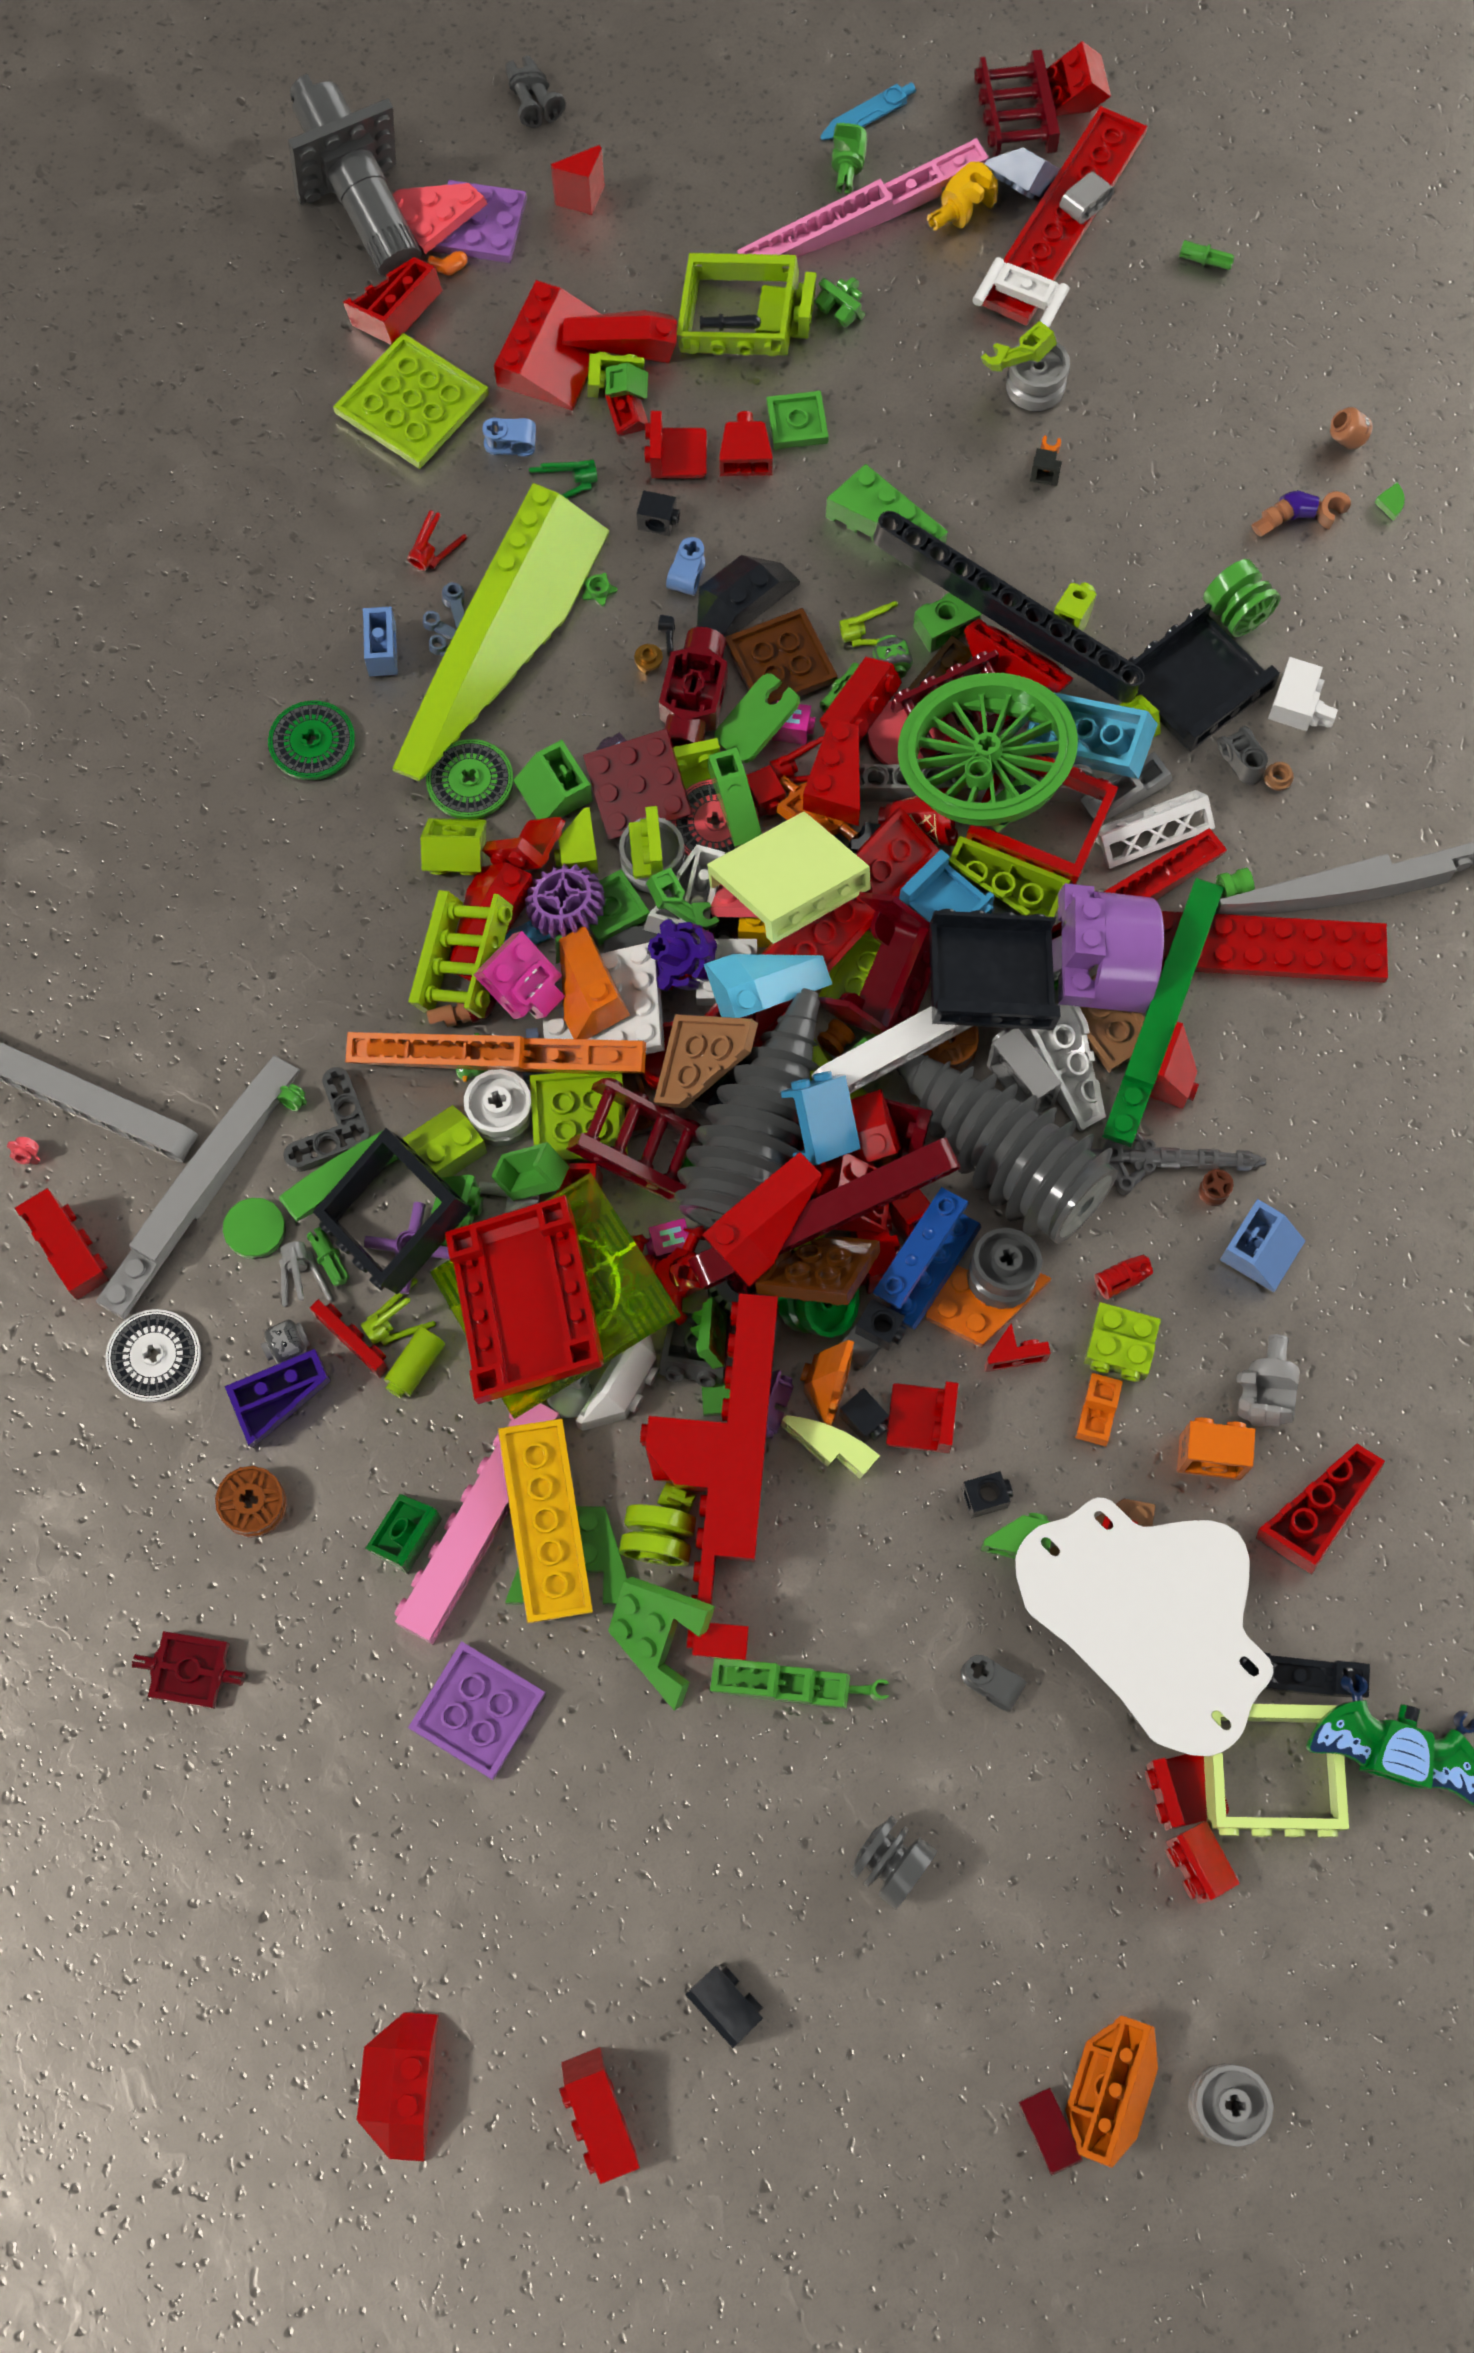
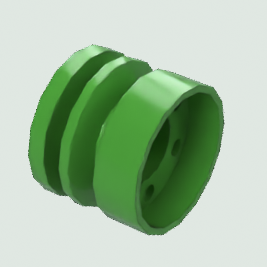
[1203,559,1281,637]

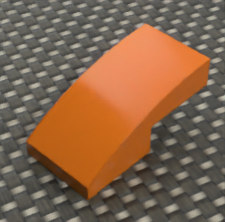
[1075,1373,1123,1447]

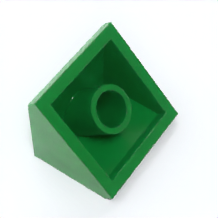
[365,1494,442,1574]

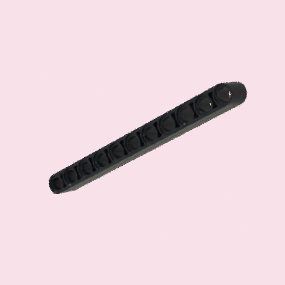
[873,511,1144,703]

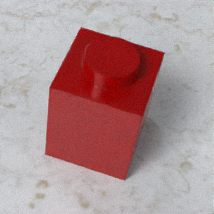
[746,765,786,818]

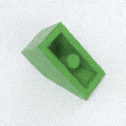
[981,1513,1051,1559]

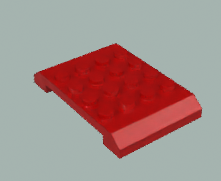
[445,1195,604,1404]

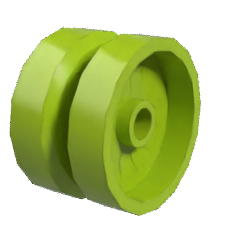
[619,1504,696,1567]

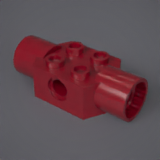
[659,627,728,747]

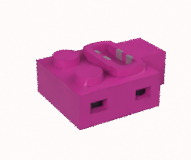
[474,931,565,1019]

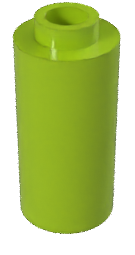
[384,1327,445,1399]

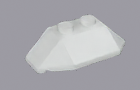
[575,1313,659,1431]

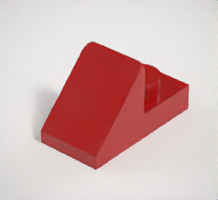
[984,1324,1051,1372]

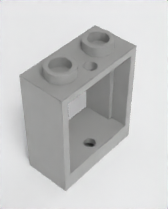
[987,1028,1062,1114]

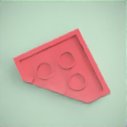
[392,183,487,254]

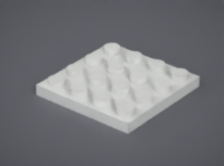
[543,942,665,1074]

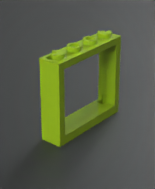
[677,253,799,356]

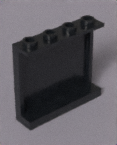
[1129,603,1280,752]
[929,909,1061,1030]

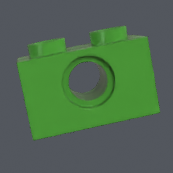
[913,593,982,653]

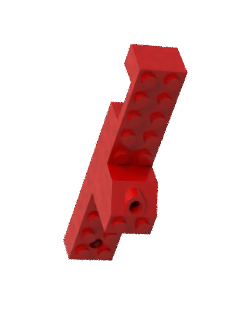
[640,1293,778,1661]

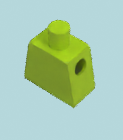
[1054,583,1097,631]

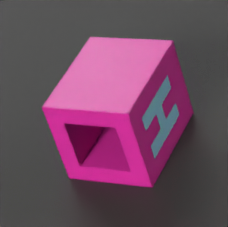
[772,701,816,745]
[646,1218,688,1261]

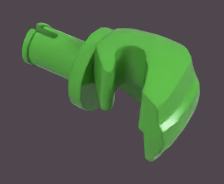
[832,123,867,194]

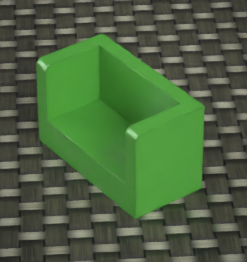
[492,1142,569,1201]

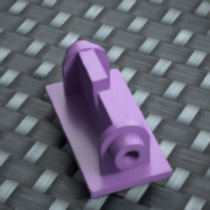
[766,1370,794,1439]

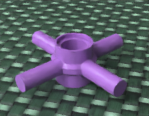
[364,1202,449,1294]

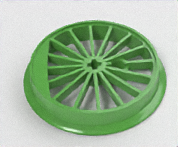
[898,673,1078,826]

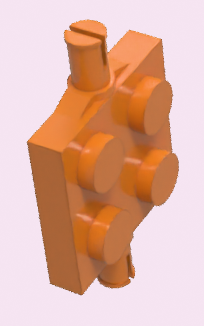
[776,776,860,841]

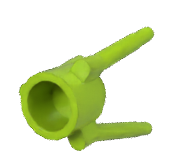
[839,601,898,648]
[361,1278,436,1346]

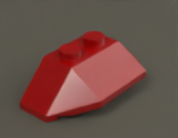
[964,618,1074,693]
[357,2012,439,2161]

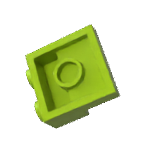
[1083,1302,1161,1382]

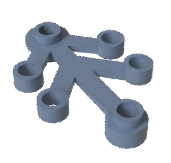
[423,582,465,657]

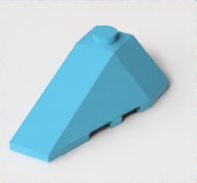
[704,954,832,1018]

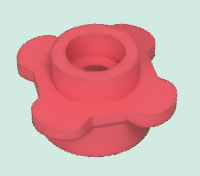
[7,1137,40,1164]

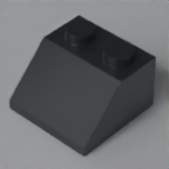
[685,1966,763,2048]

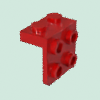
[645,411,707,478]
[482,817,565,870]
[1145,1754,1229,1831]

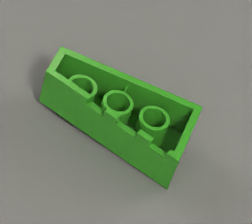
[826,464,948,544]

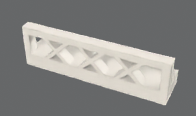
[1096,790,1215,869]

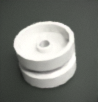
[464,1069,532,1147]

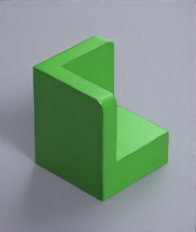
[605,363,648,400]

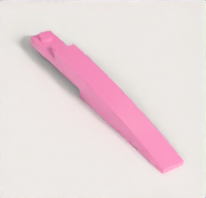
[737,138,989,257]

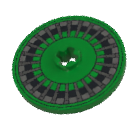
[268,700,355,780]

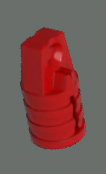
[1094,1254,1153,1300]

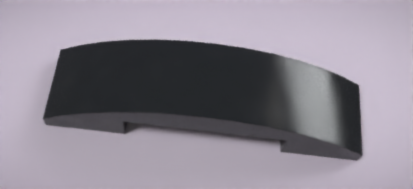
[1239,1652,1370,1698]

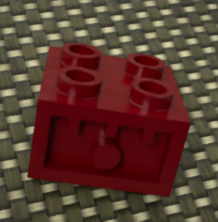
[885,1099,932,1158]

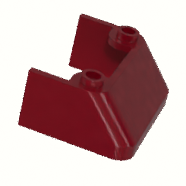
[818,892,931,1035]

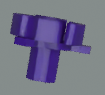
[648,918,717,991]

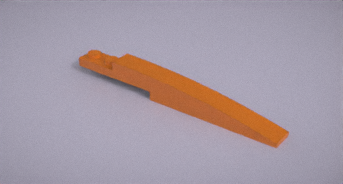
[345,1032,646,1074]

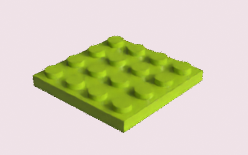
[333,333,489,469]

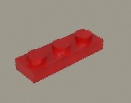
[309,1299,389,1378]

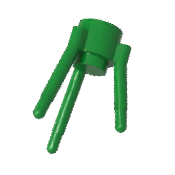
[529,459,598,499]

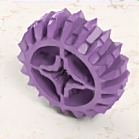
[525,863,606,940]

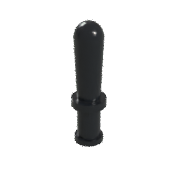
[700,314,761,331]

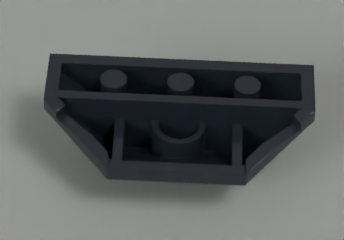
[697,555,800,637]

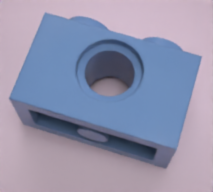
[363,606,398,677]

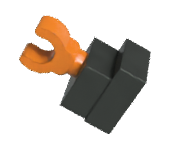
[1030,436,1062,486]

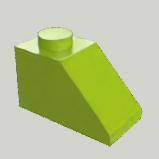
[554,807,599,874]

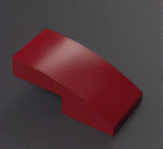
[1019,2088,1083,2176]

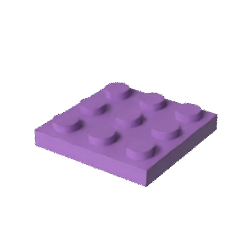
[432,180,527,263]
[408,1641,546,1780]

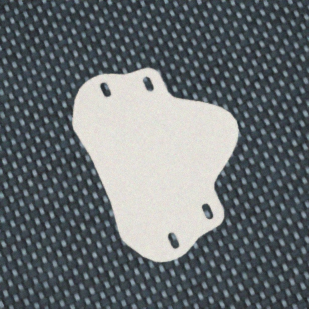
[1016,1497,1273,1756]

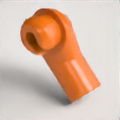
[427,251,468,276]

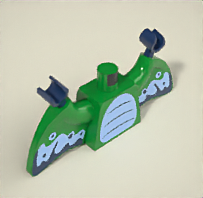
[1306,1674,1474,1806]

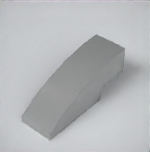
[1080,751,1173,820]

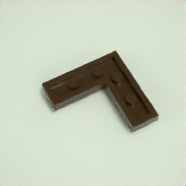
[908,636,974,728]

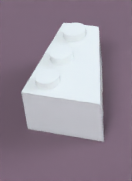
[643,844,725,939]

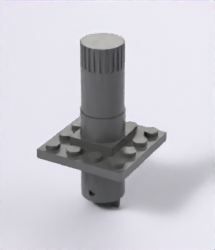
[288,73,422,278]

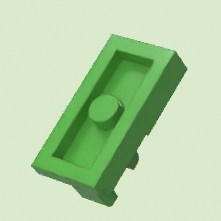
[691,1298,727,1369]

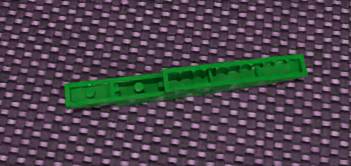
[1102,878,1224,1148]

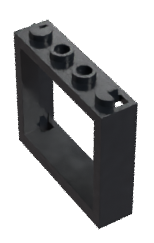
[313,1128,472,1294]

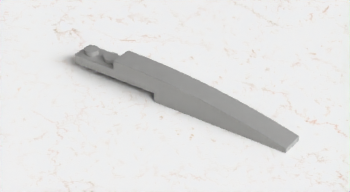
[1215,842,1474,915]
[96,1055,300,1320]

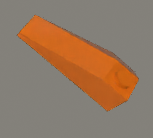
[800,1340,854,1426]

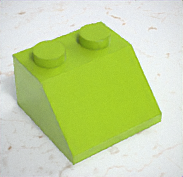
[420,818,487,875]
[403,1105,487,1178]

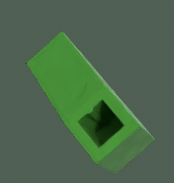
[708,747,762,848]

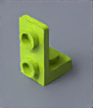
[587,352,645,398]

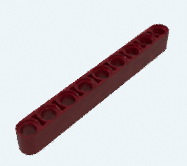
[689,1138,961,1290]

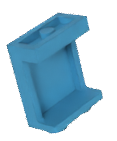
[899,849,995,922]
[781,1071,861,1165]

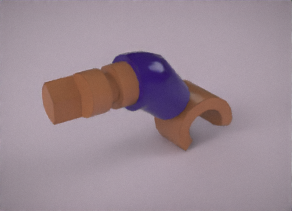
[1251,490,1351,537]

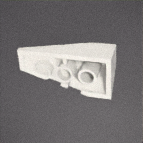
[1011,1004,1106,1131]

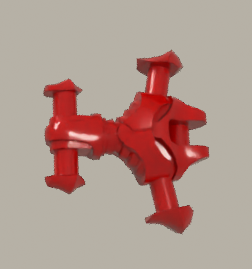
[621,1226,707,1326]

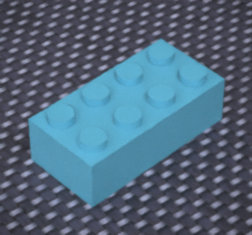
[1022,692,1158,779]

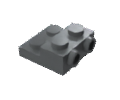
[660,1312,732,1387]

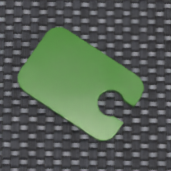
[715,674,800,763]

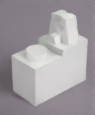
[1268,657,1338,731]

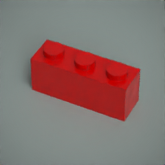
[819,657,902,742]

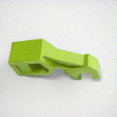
[981,321,1057,372]

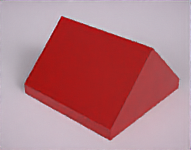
[551,144,605,215]

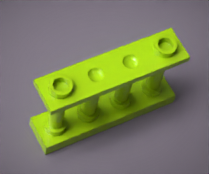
[408,890,513,1018]

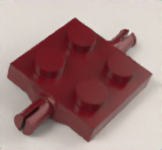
[132,1631,245,1709]

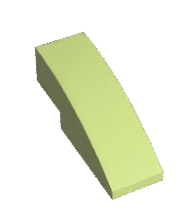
[780,1415,880,1479]

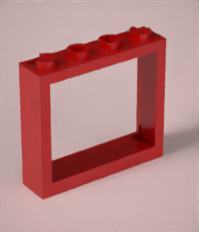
[966,745,1118,885]

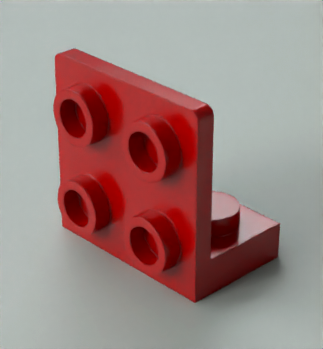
[886,1381,959,1454]

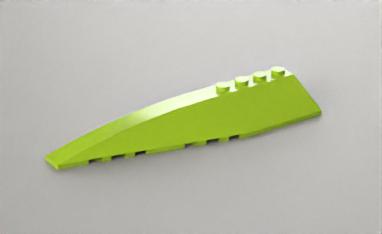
[393,483,609,782]

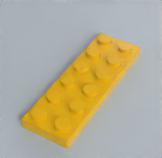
[498,1419,593,1624]

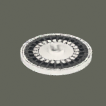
[105,1309,201,1402]

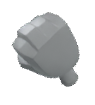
[1237,1334,1299,1427]

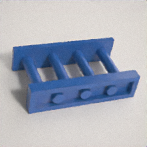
[873,1187,982,1330]

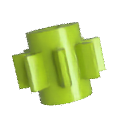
[657,1482,697,1514]

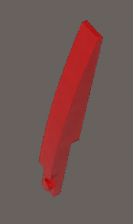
[1051,828,1227,940]

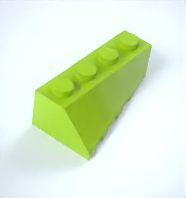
[948,836,1070,917]

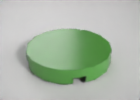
[223,1198,286,1259]

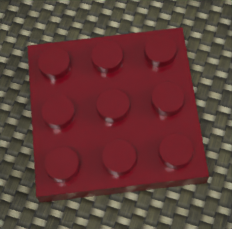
[583,729,693,840]

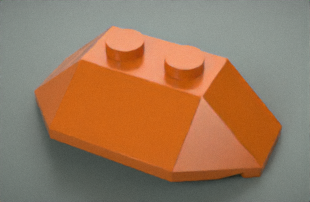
[1065,2015,1158,2168]

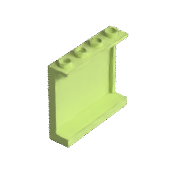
[707,811,871,944]

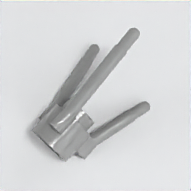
[279,1241,334,1307]

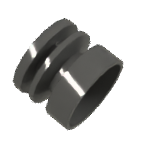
[849,1815,938,1910]

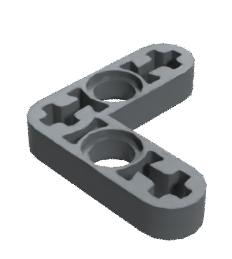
[284,1067,371,1172]

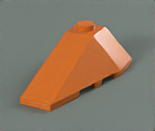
[559,926,630,1039]

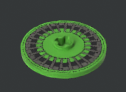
[426,739,514,819]

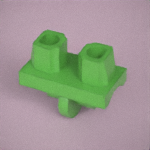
[814,277,866,328]

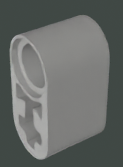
[1060,171,1114,224]

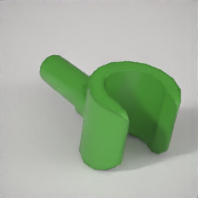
[848,1679,889,1701]

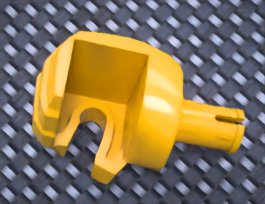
[927,162,998,231]

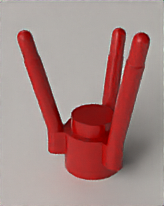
[407,510,467,571]
[769,736,824,783]

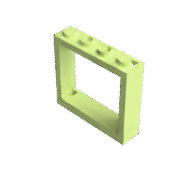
[1204,1704,1349,1838]

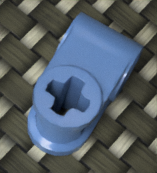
[482,417,536,457]
[666,537,705,596]

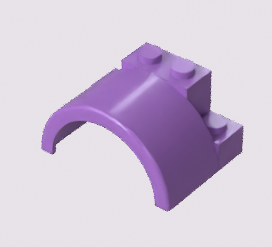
[1058,883,1164,1013]

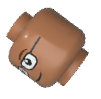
[1330,407,1373,450]

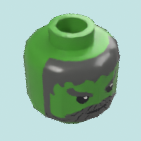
[872,635,913,679]

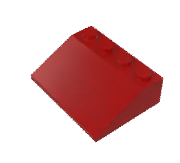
[494,280,601,411]

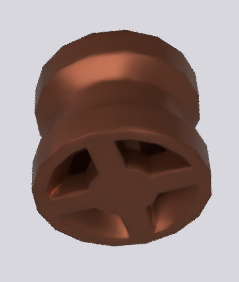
[1198,1169,1234,1206]

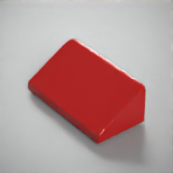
[603,389,648,436]

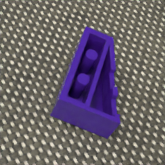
[225,1349,330,1448]

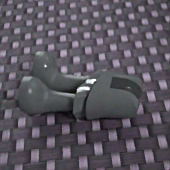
[506,55,566,128]

